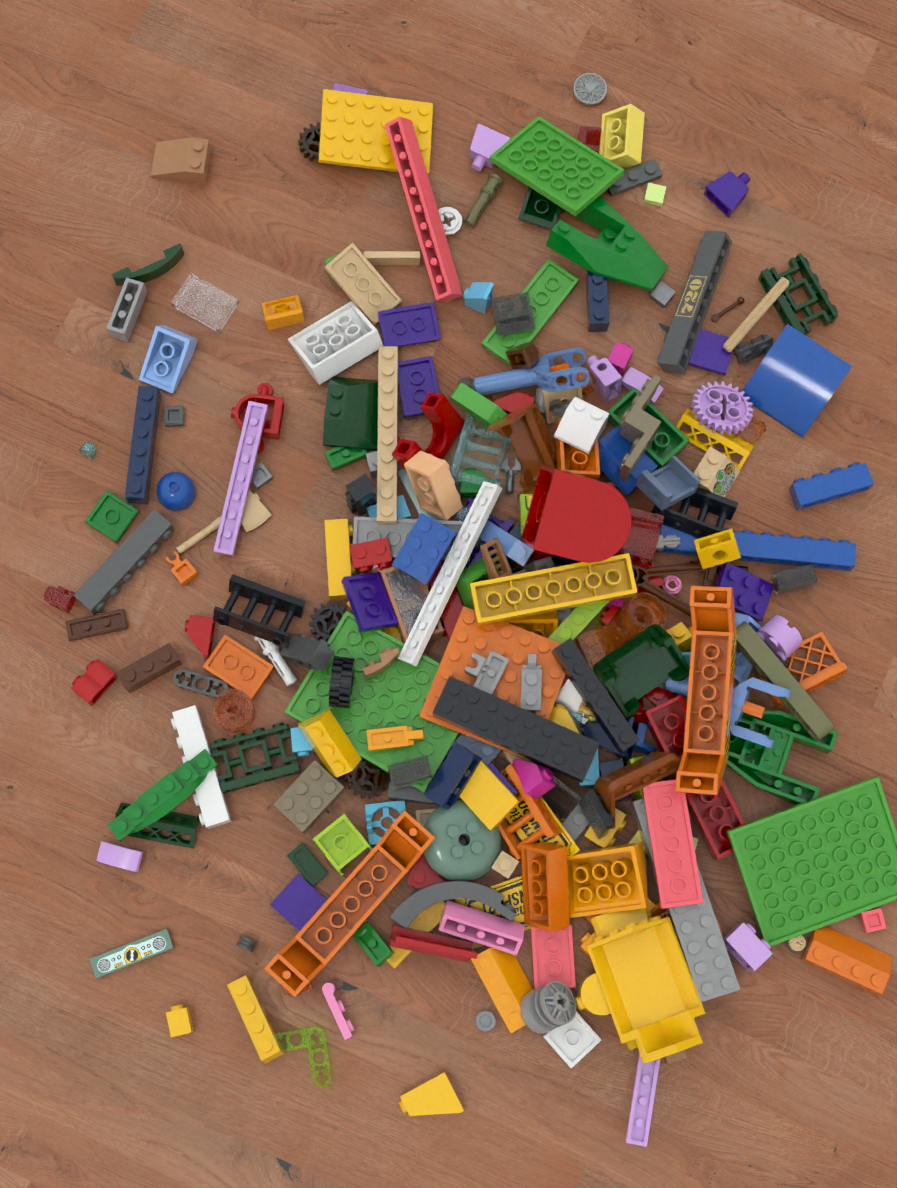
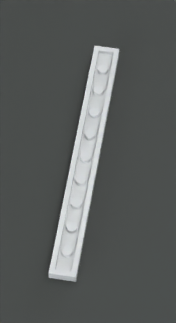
[398,481,502,667]

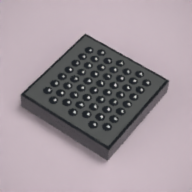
[579,789,614,839]

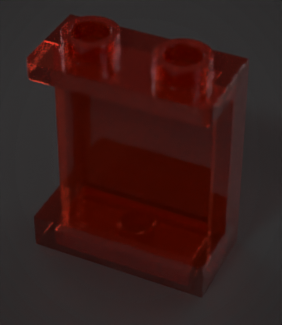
[613,507,664,566]

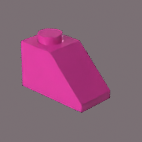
[513,759,556,799]

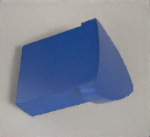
[633,723,656,754]

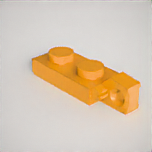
[366,725,424,752]

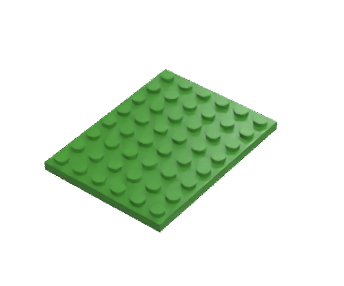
[285,611,459,793]
[726,776,897,947]

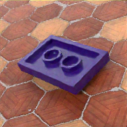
[377,302,441,347]
[398,356,439,418]
[715,562,774,621]
[341,572,399,632]

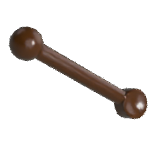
[711,297,744,322]

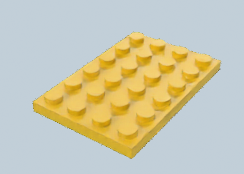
[318,89,433,175]

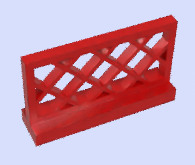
[389,925,478,962]

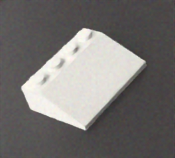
[288,301,383,385]

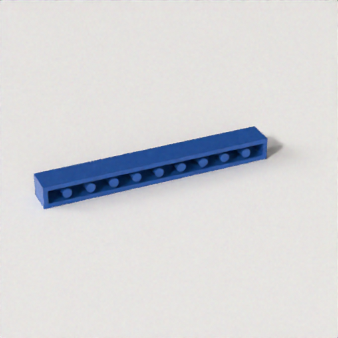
[657,525,856,571]

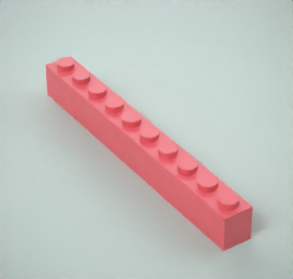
[385,117,463,302]

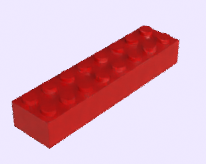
[642,695,745,860]

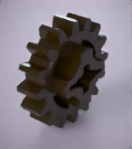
[298,122,320,162]
[346,758,390,799]

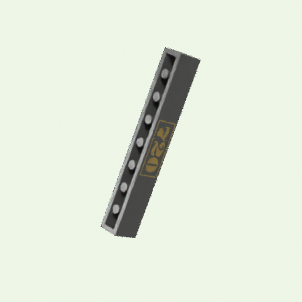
[657,231,732,374]

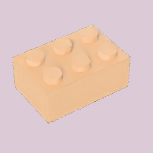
[404,450,463,521]

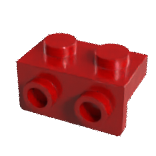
[349,538,394,573]

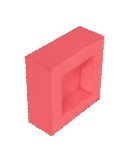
[860,908,886,933]

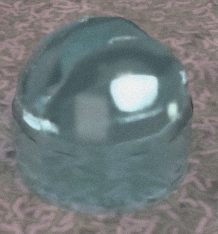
[79,442,96,459]

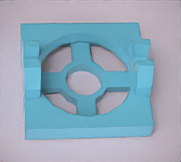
[365,800,406,845]

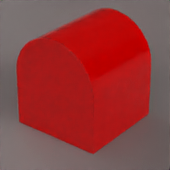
[520,464,631,563]

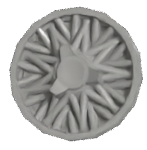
[573,73,607,105]

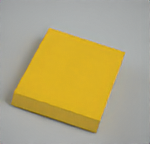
[459,760,520,831]

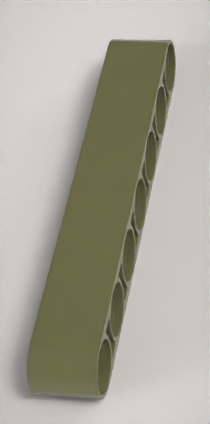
[736,621,834,741]

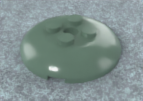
[423,800,502,881]

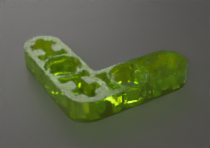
[275,1027,332,1088]

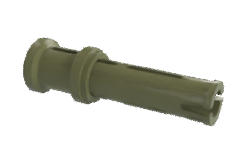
[463,173,504,227]

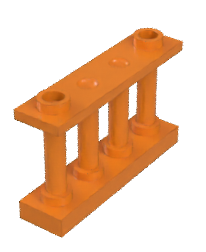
[497,764,562,860]

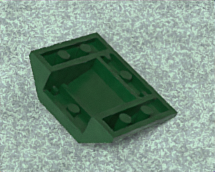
[323,376,378,451]

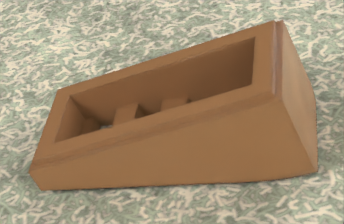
[480,537,513,579]

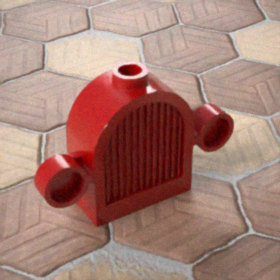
[231,382,285,454]

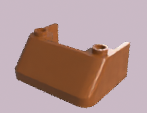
[487,404,557,499]
[594,751,681,829]

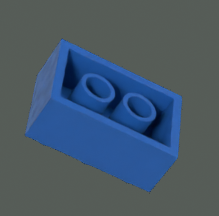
[392,513,457,585]

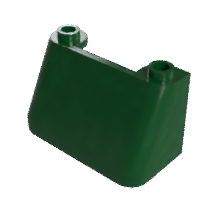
[593,624,690,718]

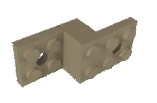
[619,374,661,481]

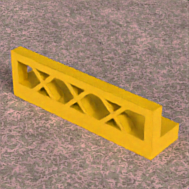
[676,408,754,471]

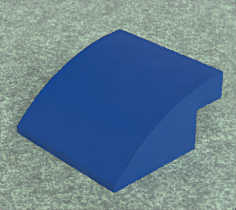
[742,324,852,438]

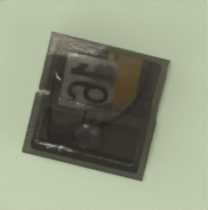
[490,292,535,336]

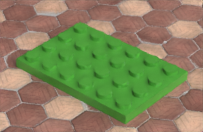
[490,116,624,217]

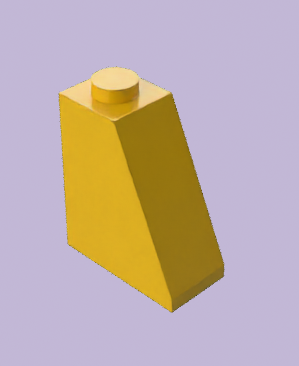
[398,1072,464,1116]

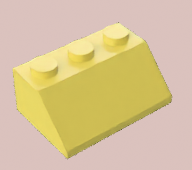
[599,104,645,168]

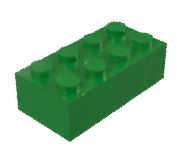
[607,387,689,470]

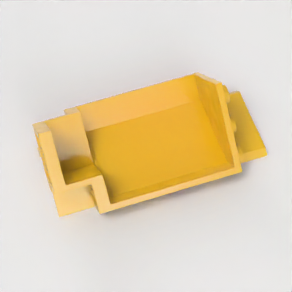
[587,907,706,1064]

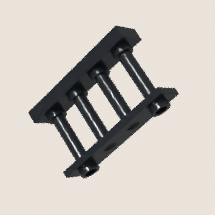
[649,487,738,538]
[213,574,306,648]

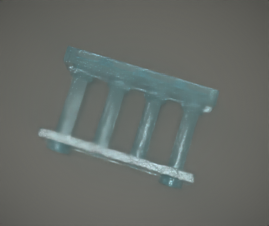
[450,415,512,486]

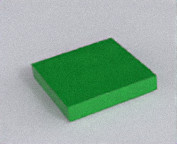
[85,491,140,544]

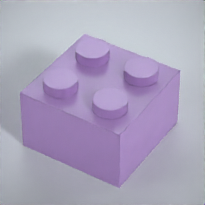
[723,922,773,972]

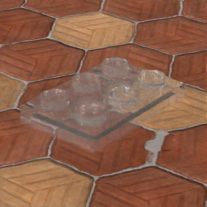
[171,273,239,333]

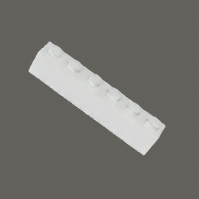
[171,705,232,829]

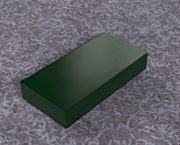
[287,842,328,887]

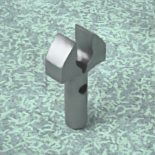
[549,399,582,417]
[501,457,521,494]

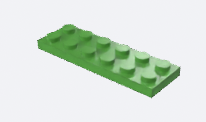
[481,259,579,366]

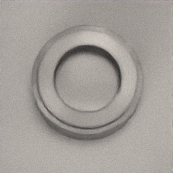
[475,1010,496,1032]

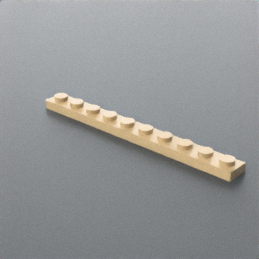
[377,346,398,524]

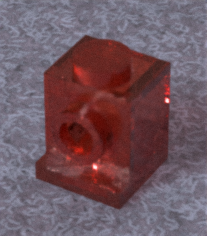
[44,586,76,614]

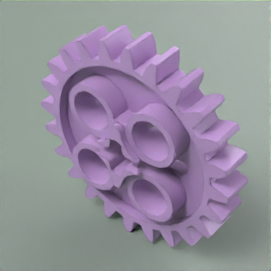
[691,381,754,435]

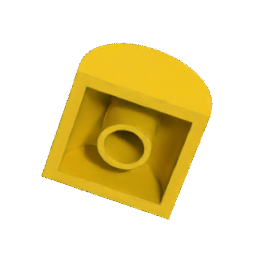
[575,973,611,1015]

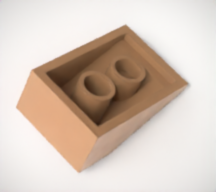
[151,137,211,184]

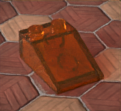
[575,619,636,670]

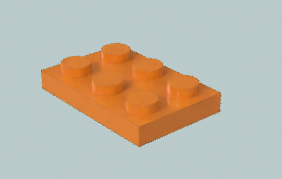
[203,635,275,700]

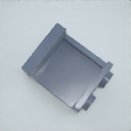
[636,455,700,511]

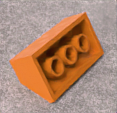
[555,417,600,479]
[521,843,570,932]
[801,926,892,994]

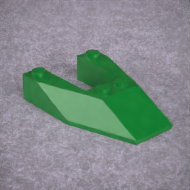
[546,196,668,291]
[727,711,838,805]

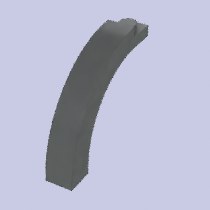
[390,881,517,929]

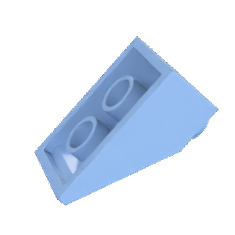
[138,325,198,394]

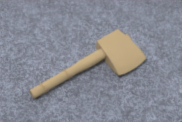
[176,490,272,554]

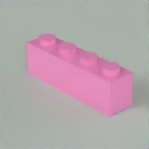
[438,900,525,956]

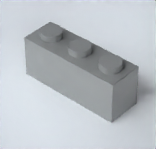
[106,277,148,342]

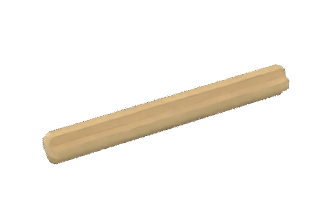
[723,277,790,352]

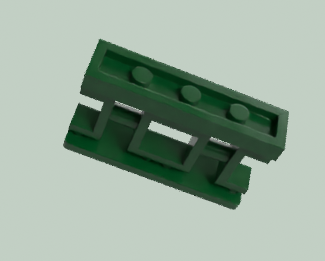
[758,253,838,335]
[210,722,301,794]

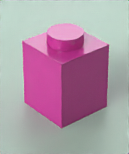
[608,342,634,375]

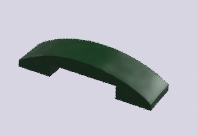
[111,244,184,286]

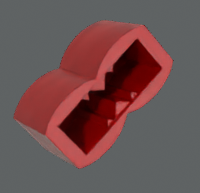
[71,659,118,706]

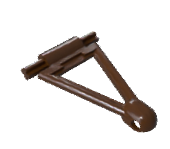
[632,561,732,617]

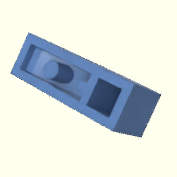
[479,520,535,567]

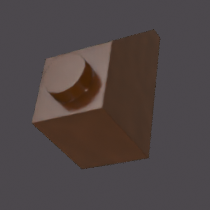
[506,342,539,369]

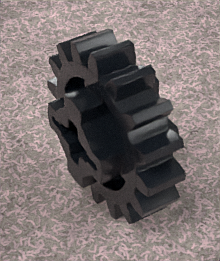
[309,601,346,642]

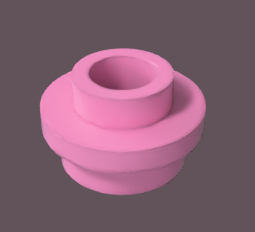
[662,575,682,595]

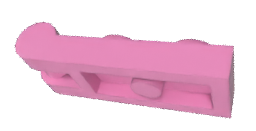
[322,983,355,1040]

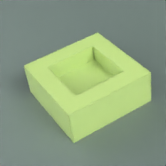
[644,183,666,206]

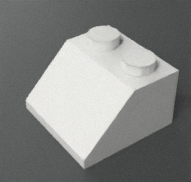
[554,397,609,454]

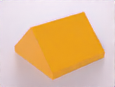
[261,295,305,331]

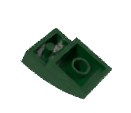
[518,187,562,230]

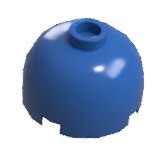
[157,472,196,511]

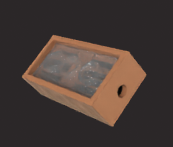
[380,566,444,644]

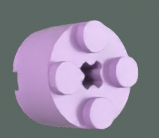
[756,615,803,662]

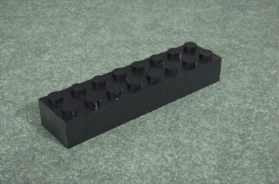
[433,676,600,783]

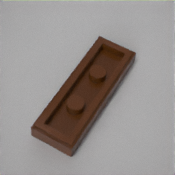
[65,609,128,641]

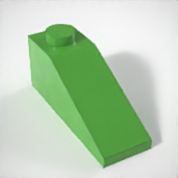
[449,382,508,433]

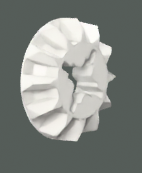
[438,207,462,236]

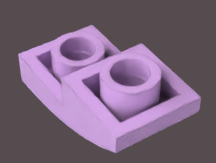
[622,367,664,404]
[96,841,143,872]

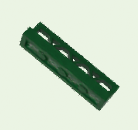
[115,802,200,848]

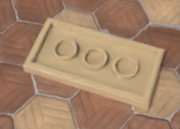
[324,242,402,326]

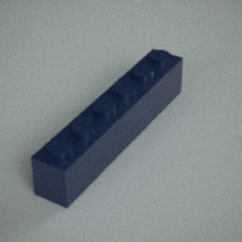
[125,386,161,505]

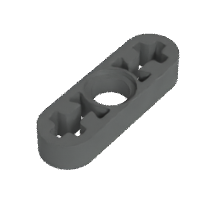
[173,669,230,700]

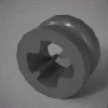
[236,935,257,952]

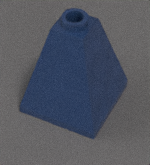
[581,716,639,762]

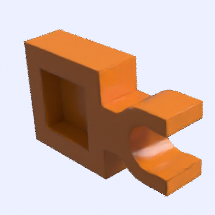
[165,551,198,586]

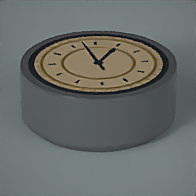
[786,934,808,953]

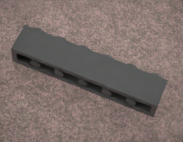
[73,509,174,615]

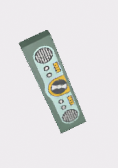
[89,929,174,979]

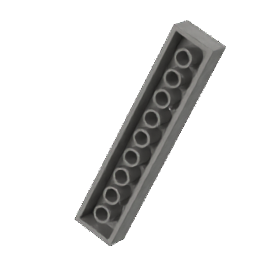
[630,799,740,1002]

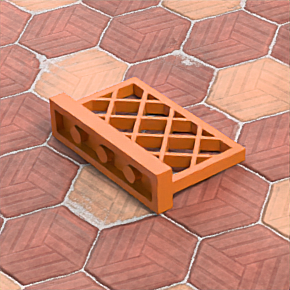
[753,631,848,710]

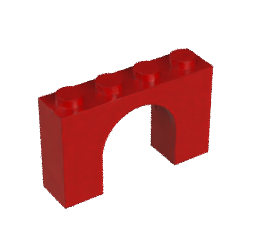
[392,392,465,472]

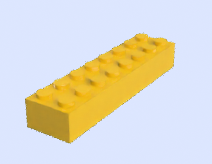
[470,553,637,626]

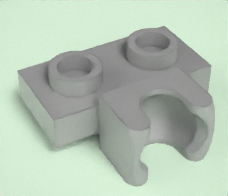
[464,651,509,695]

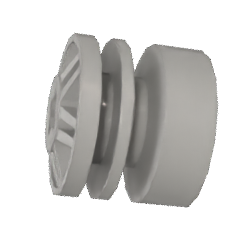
[520,981,577,1034]

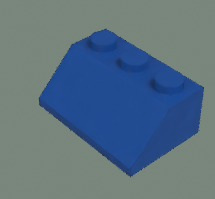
[598,425,659,495]

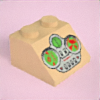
[694,447,740,497]

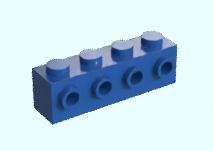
[789,462,874,510]

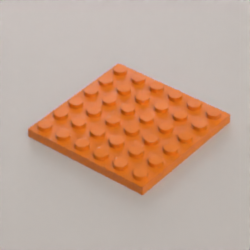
[419,606,566,762]

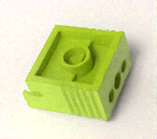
[312,813,372,876]

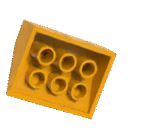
[567,842,648,918]

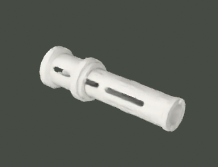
[254,636,298,687]

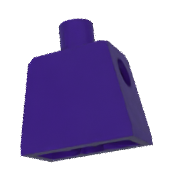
[704,171,750,218]

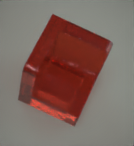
[578,126,602,153]

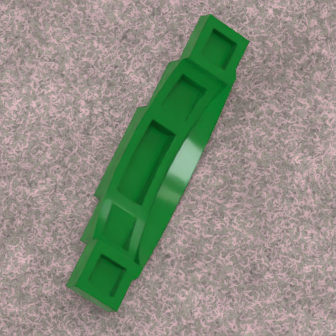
[107,749,218,842]

